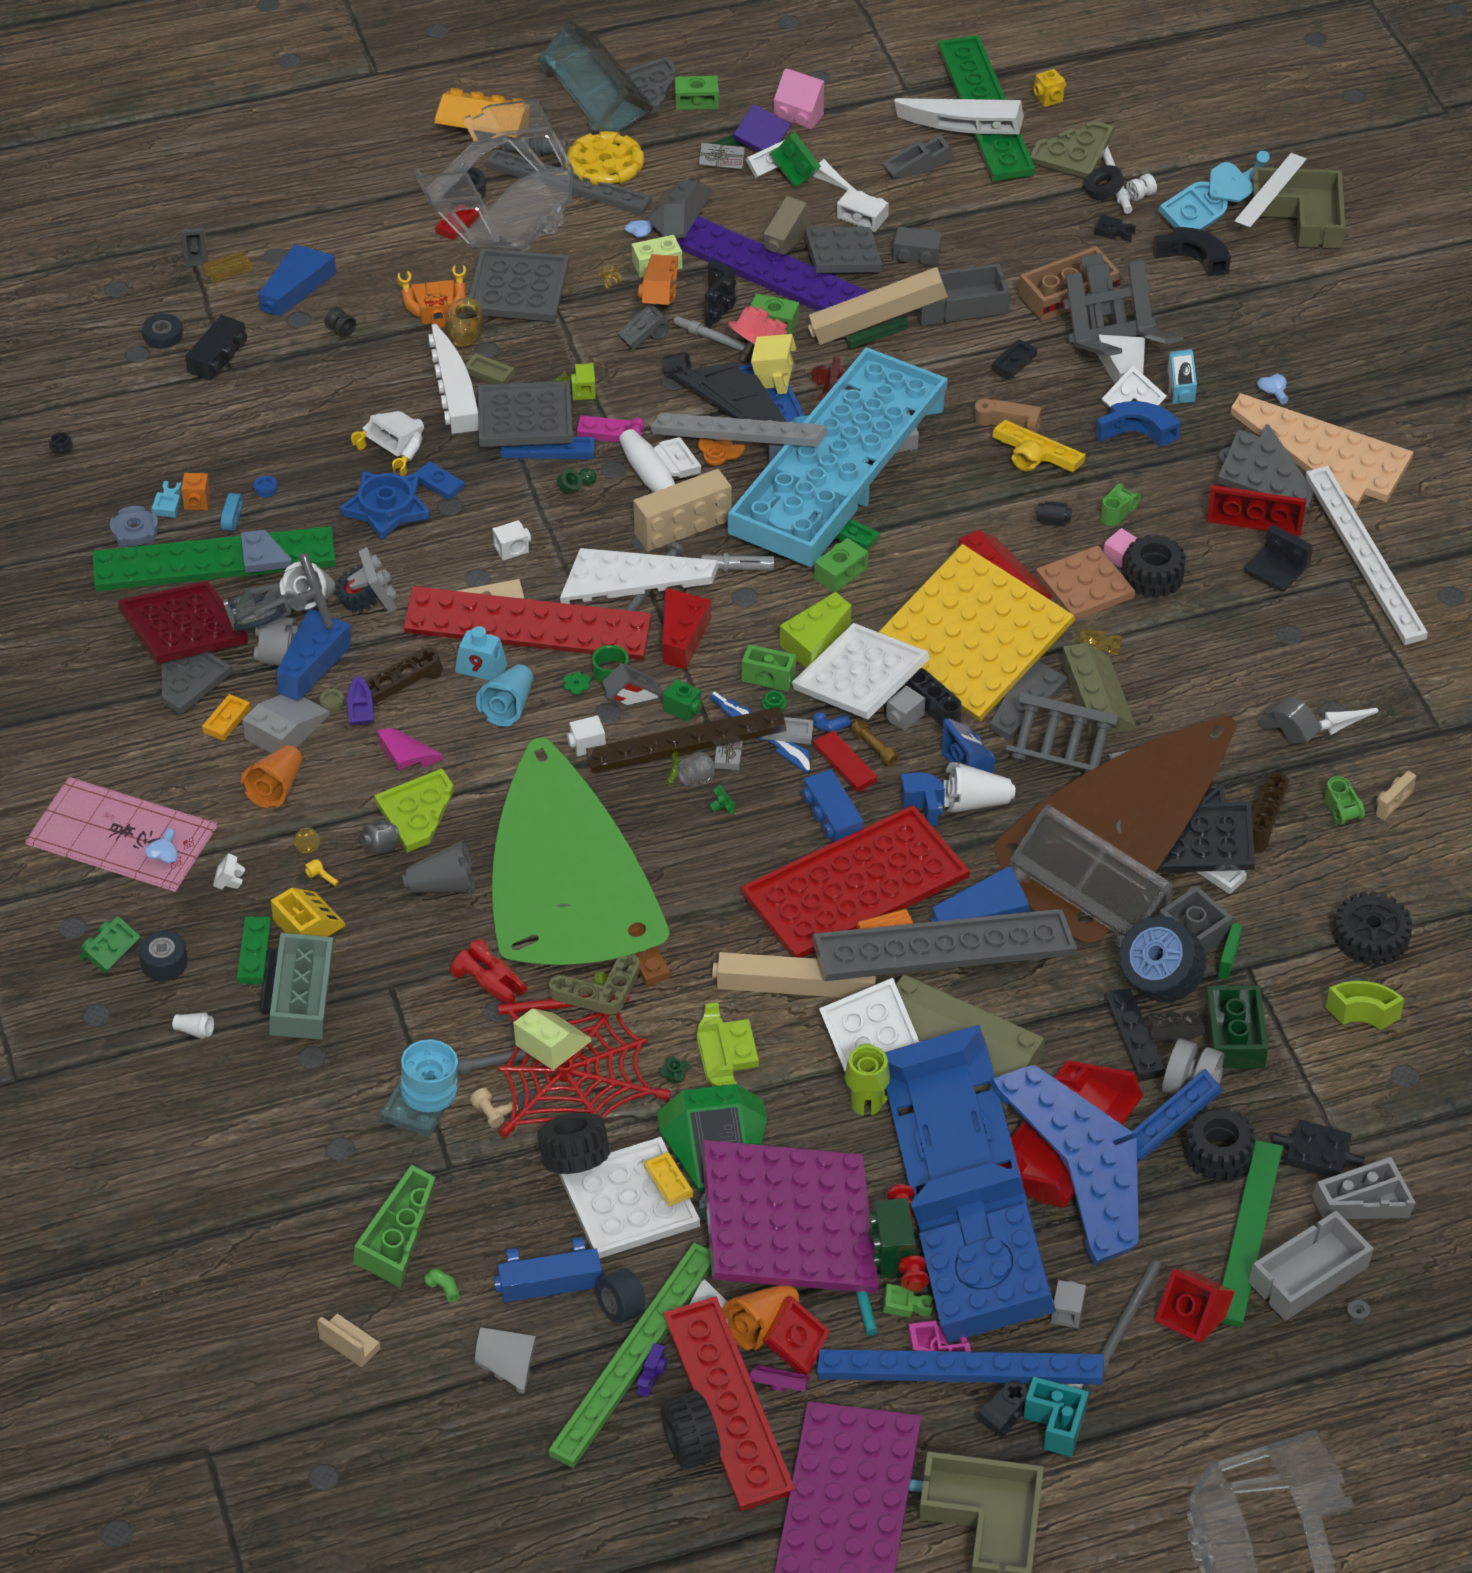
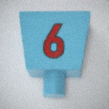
[455,626,507,680]

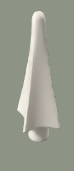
[813,159,857,191]
[1318,708,1378,735]

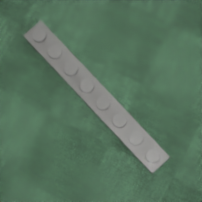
[651,413,827,447]

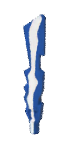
[710,692,810,773]

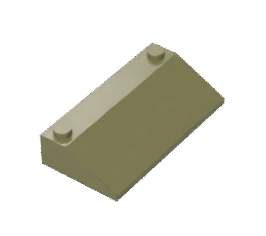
[896,975,1044,1113]

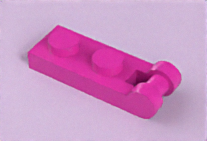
[577,416,645,442]

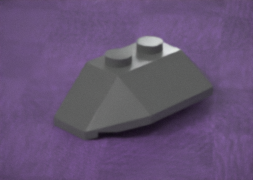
[648,179,712,238]

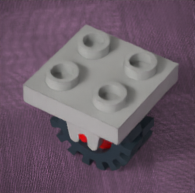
[335,547,398,613]

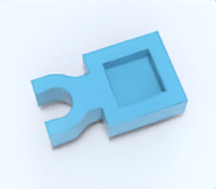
[151,481,182,518]

